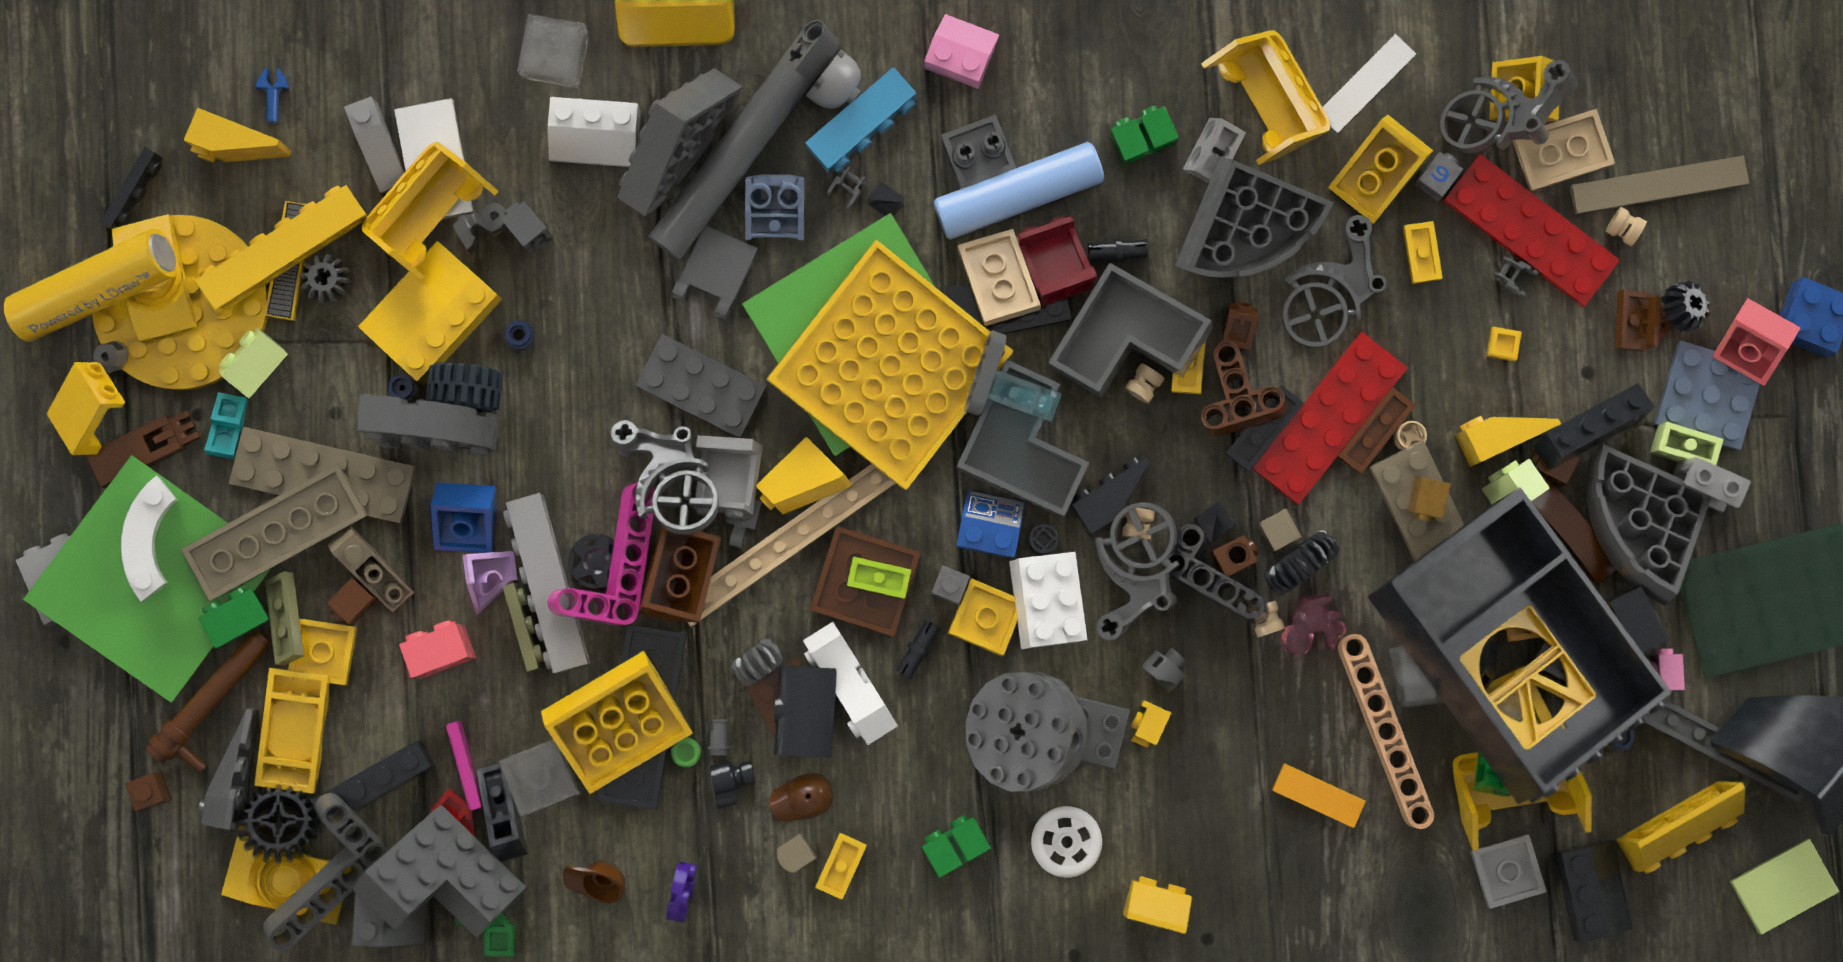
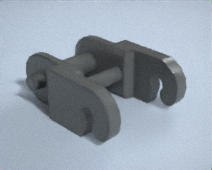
[825,166,866,211]
[1494,256,1539,297]

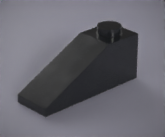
[477,762,528,862]

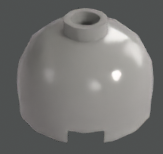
[806,49,861,109]

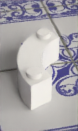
[121,475,178,602]
[803,622,898,745]

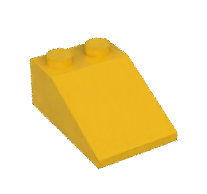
[184,108,292,163]
[1328,115,1433,224]
[1455,416,1561,467]

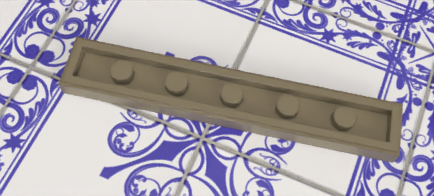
[1570,155,1749,215]

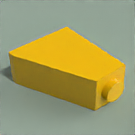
[756,437,852,514]

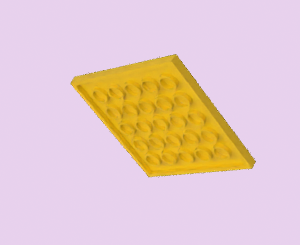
[766,240,1013,490]

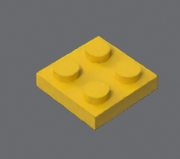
[948,578,1018,656]
[288,618,357,686]

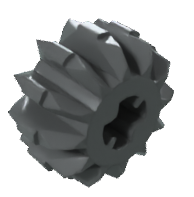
[300,254,351,304]
[731,639,783,686]

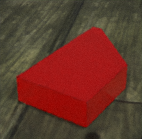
[430,788,476,838]

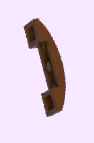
[1531,477,1616,585]

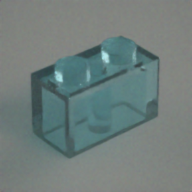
[987,371,1062,422]

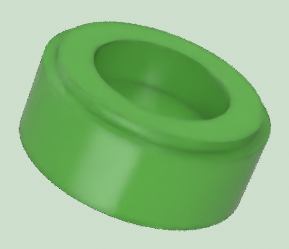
[671,738,701,767]

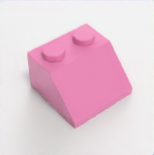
[924,14,999,89]

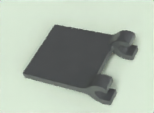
[672,226,758,321]

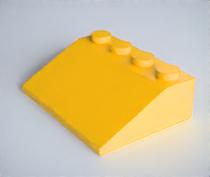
[358,241,502,385]
[541,651,693,794]
[1616,781,1745,874]

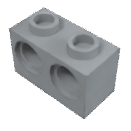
[1183,118,1246,183]

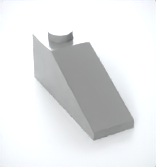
[344,96,404,194]

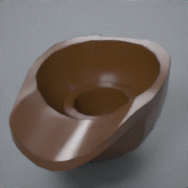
[769,773,833,821]
[563,861,625,904]

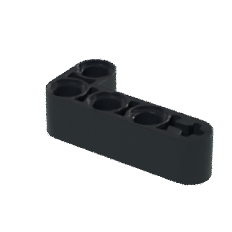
[1163,524,1269,624]

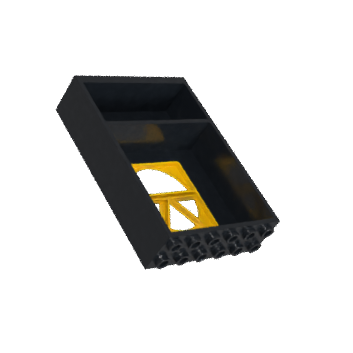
[1367,487,1672,804]

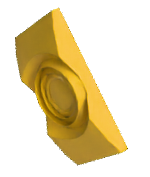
[112,214,197,342]
[254,668,330,794]
[221,837,353,925]

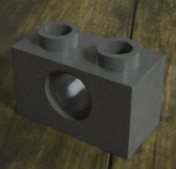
[501,201,554,256]

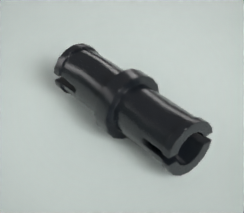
[1088,238,1148,262]
[895,619,941,680]

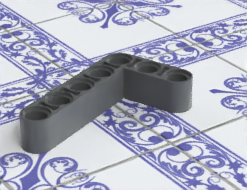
[263,793,387,951]

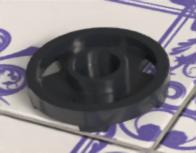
[568,534,614,589]

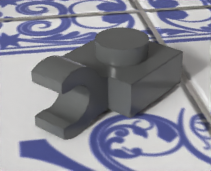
[726,500,762,548]

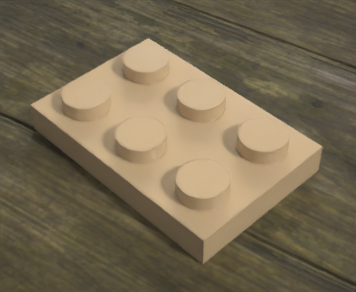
[1512,109,1615,192]
[957,229,1041,326]

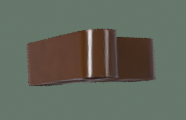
[1201,341,1287,437]

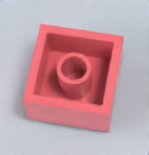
[1712,298,1800,386]
[399,620,477,679]

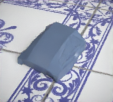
[745,174,805,240]

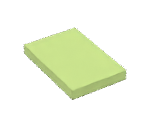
[1730,839,1839,934]

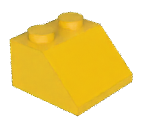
[1489,56,1559,122]
[1123,876,1192,934]

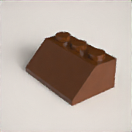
[638,525,721,623]

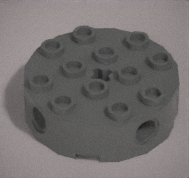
[965,672,1087,792]

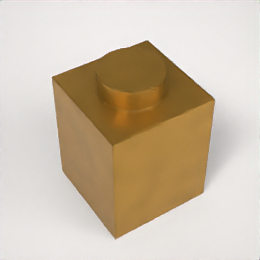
[1407,476,1451,522]

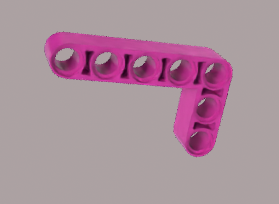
[547,482,655,626]

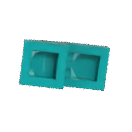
[204,392,248,460]

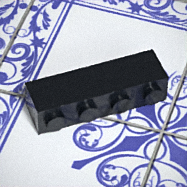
[1534,383,1655,470]
[311,741,436,825]

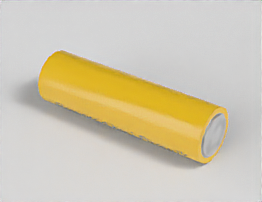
[4,229,179,342]

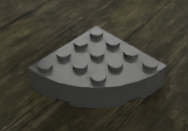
[617,68,743,216]
[1175,156,1334,278]
[357,394,499,455]
[1586,444,1711,606]

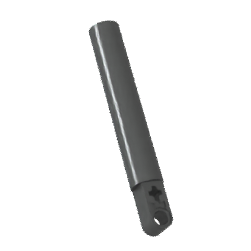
[648,20,839,260]

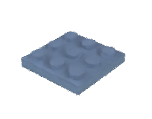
[1653,340,1760,451]

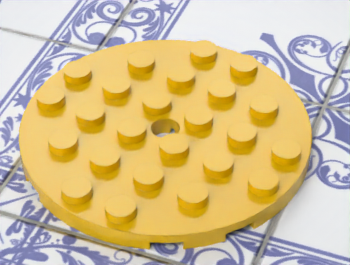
[92,215,268,390]

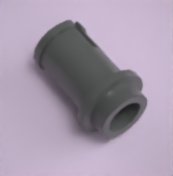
[707,719,731,756]

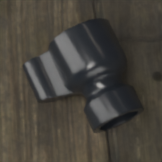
[710,761,756,808]

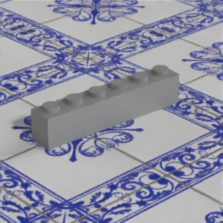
[503,493,591,674]

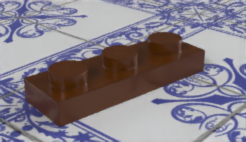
[1337,387,1416,475]

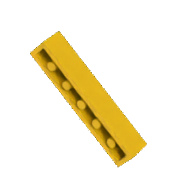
[195,185,367,314]

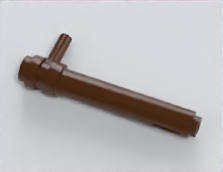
[146,630,271,773]

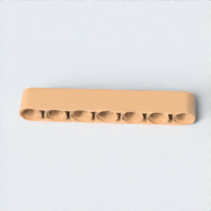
[1338,634,1434,829]

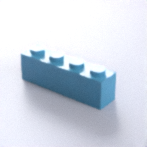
[805,67,917,174]

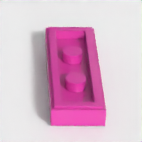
[446,721,483,810]

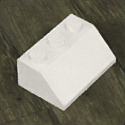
[548,97,641,167]

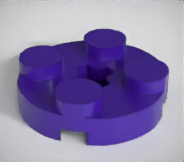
[666,861,697,923]

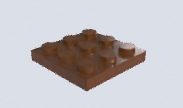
[810,526,921,637]

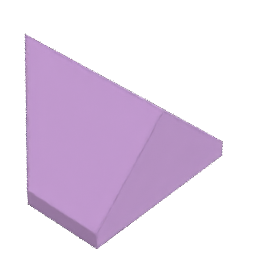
[463,551,518,615]

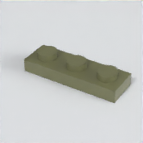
[265,571,304,666]
[502,583,544,672]

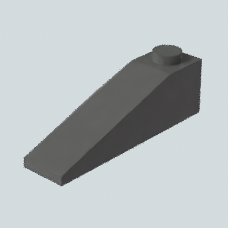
[199,709,259,830]

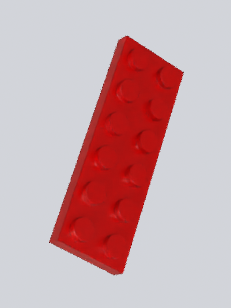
[1443,154,1620,307]
[1251,332,1408,505]

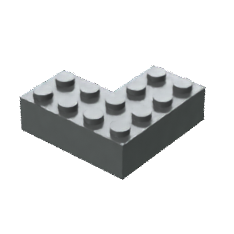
[1048,263,1213,399]
[956,359,1089,519]
[352,805,526,938]

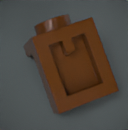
[1222,302,1258,350]

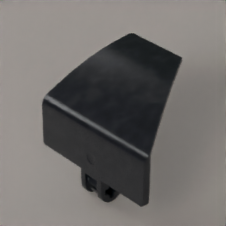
[1710,695,1843,836]

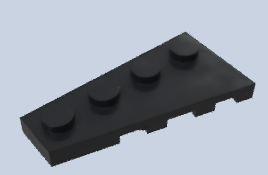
[945,285,1072,334]

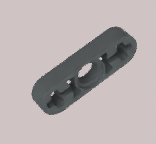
[964,330,1007,416]

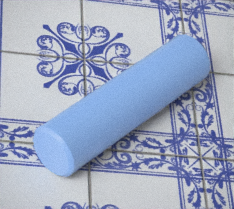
[934,142,1105,240]

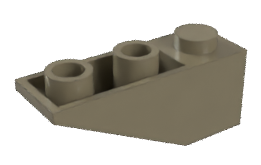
[327,525,414,613]

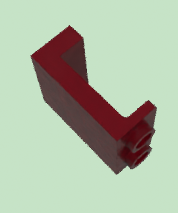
[1017,216,1097,307]

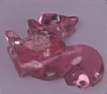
[1281,593,1346,656]

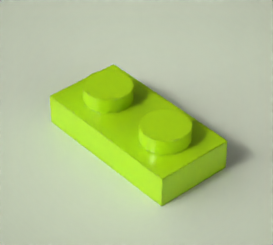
[847,557,911,599]

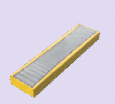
[264,201,307,321]

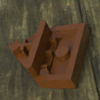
[1615,290,1674,351]

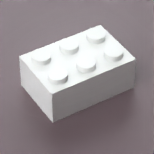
[1009,552,1087,649]

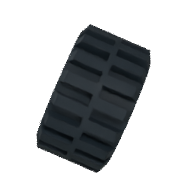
[426,363,504,413]

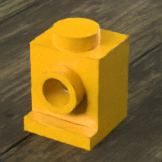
[1131,700,1171,748]

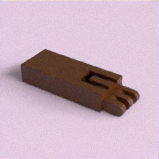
[86,411,201,488]

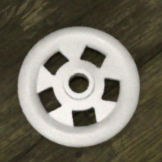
[1031,806,1102,878]

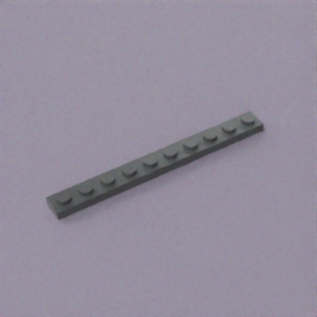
[1534,640,1803,803]

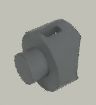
[1143,648,1186,692]

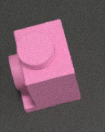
[1649,649,1685,690]

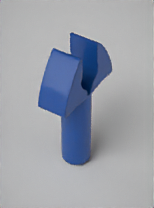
[256,68,290,124]

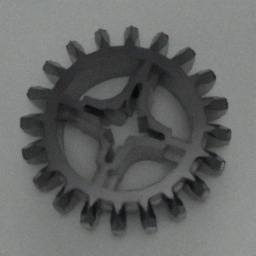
[1264,530,1340,596]
[237,784,320,865]

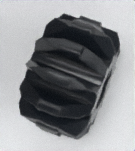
[1661,281,1711,332]

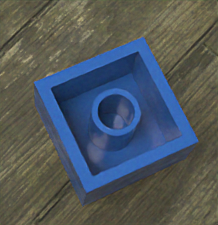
[1780,277,1843,358]

